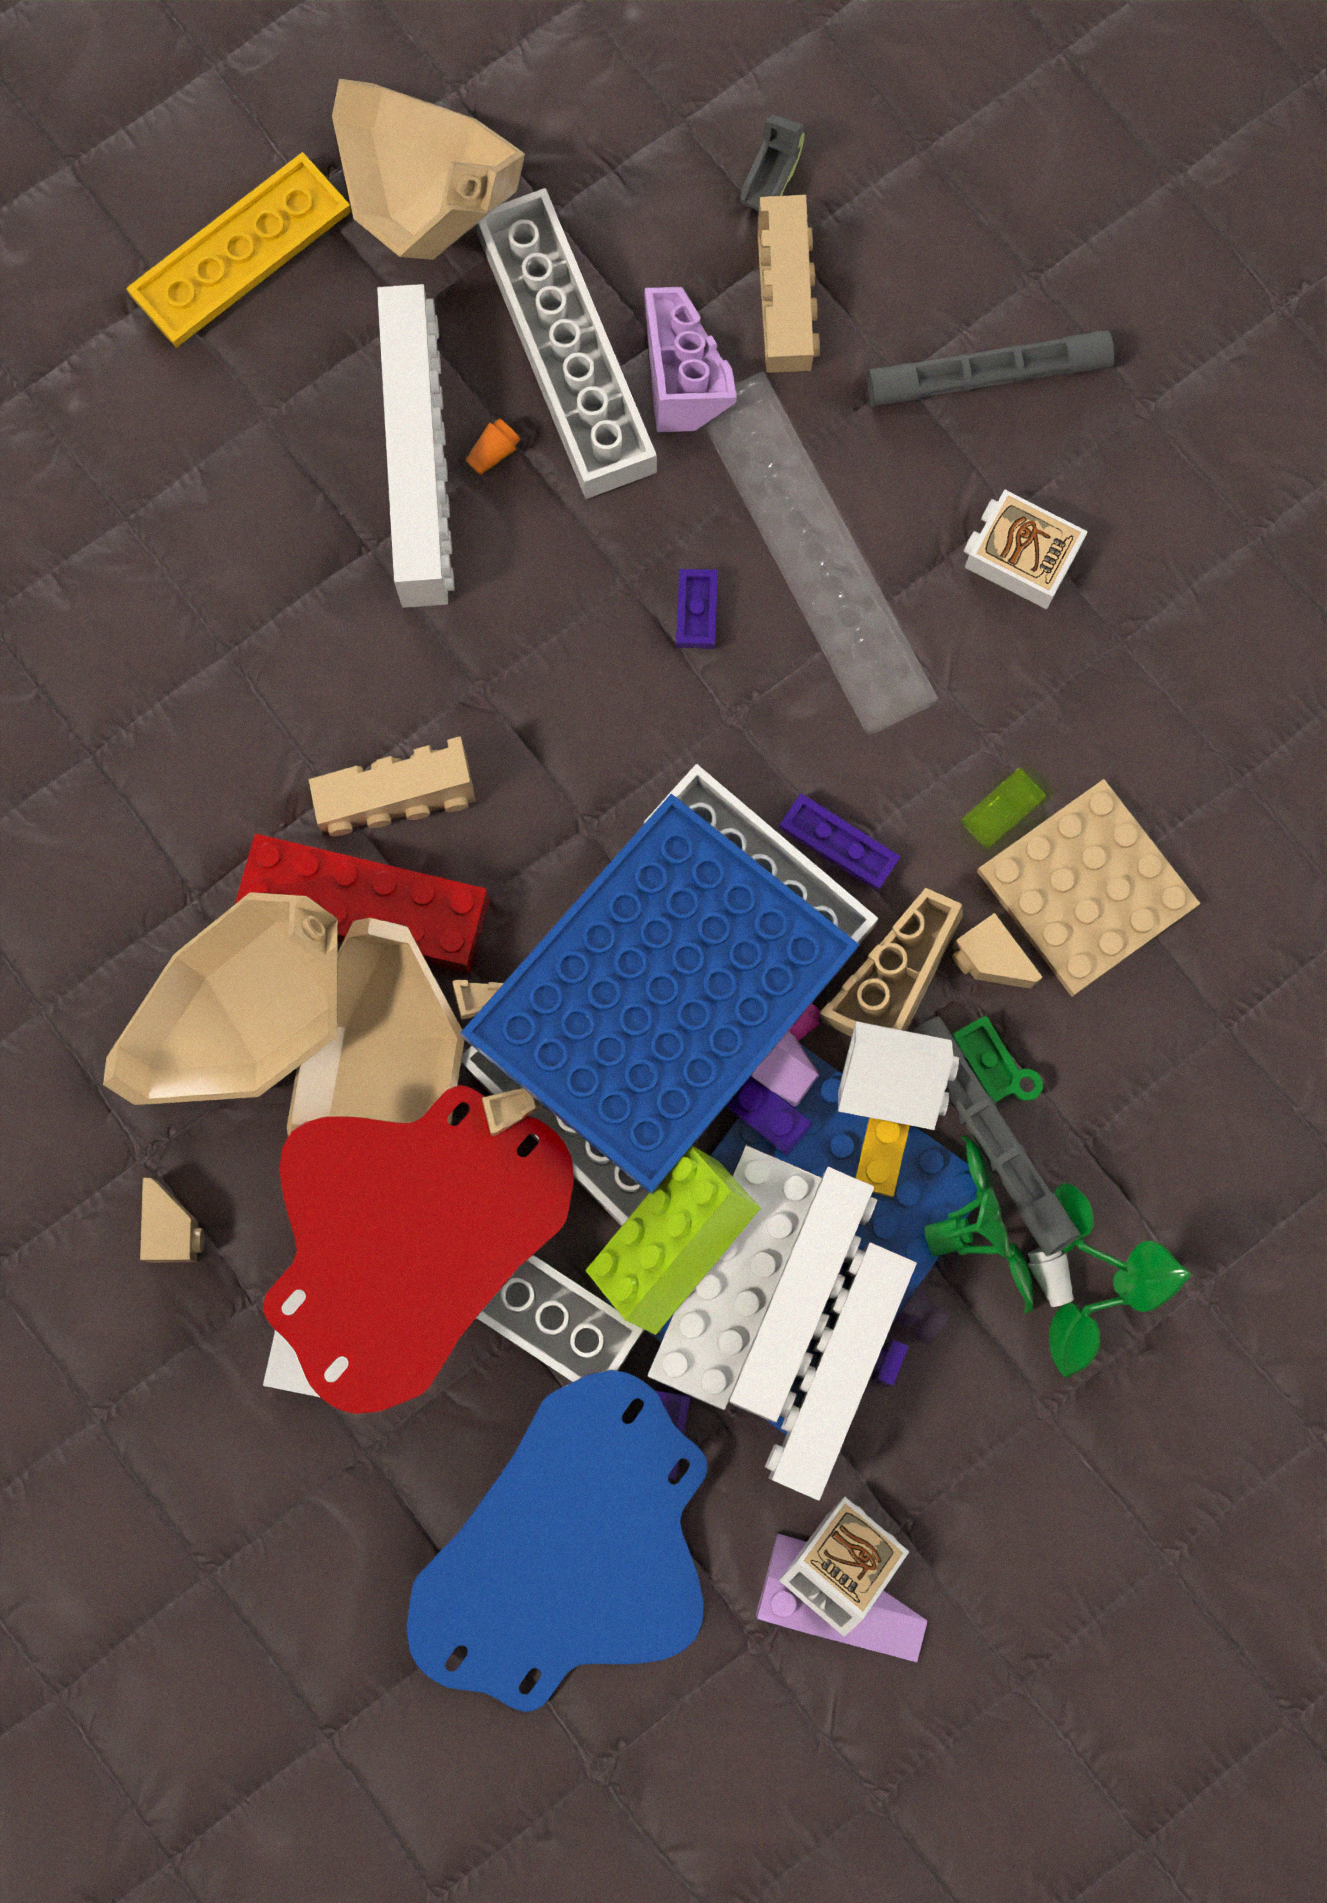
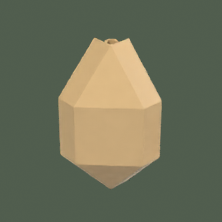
[332,79,525,260]
[103,892,338,1105]
[287,918,465,1137]

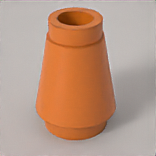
[465,418,521,476]

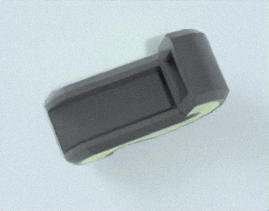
[740,114,806,211]

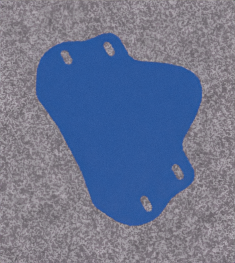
[406,1370,708,1712]

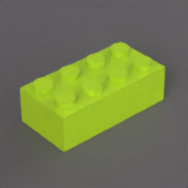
[585,1146,761,1335]

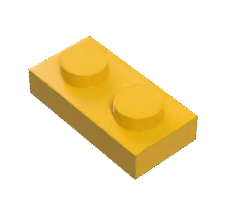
[855,1117,910,1198]

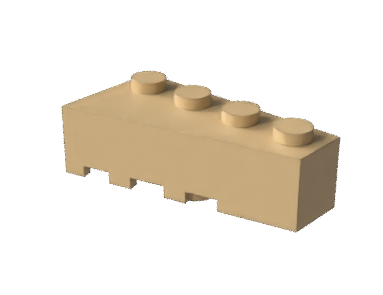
[757,195,820,373]
[309,736,476,836]
[819,888,963,1037]

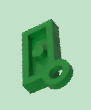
[952,1016,1043,1103]

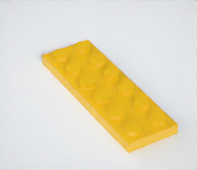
[126,152,352,348]

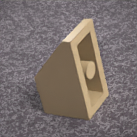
[952,913,1042,989]
[140,1178,204,1263]

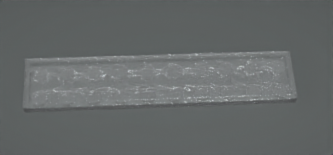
[704,371,938,736]

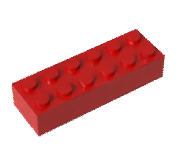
[235,833,490,974]

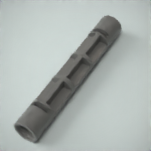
[867,329,1114,407]
[912,1017,1081,1257]

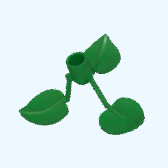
[925,1135,1033,1313]
[1049,1183,1191,1378]

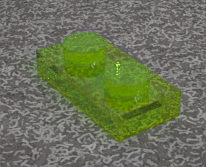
[961,767,1046,850]

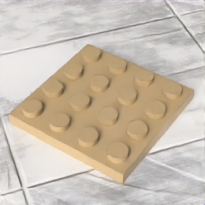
[977,779,1201,997]

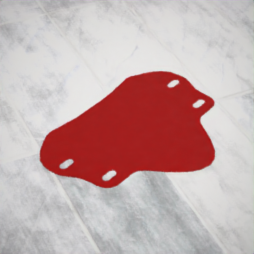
[263,1085,574,1414]

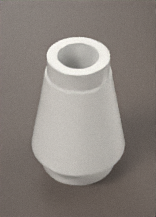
[1028,1248,1074,1307]

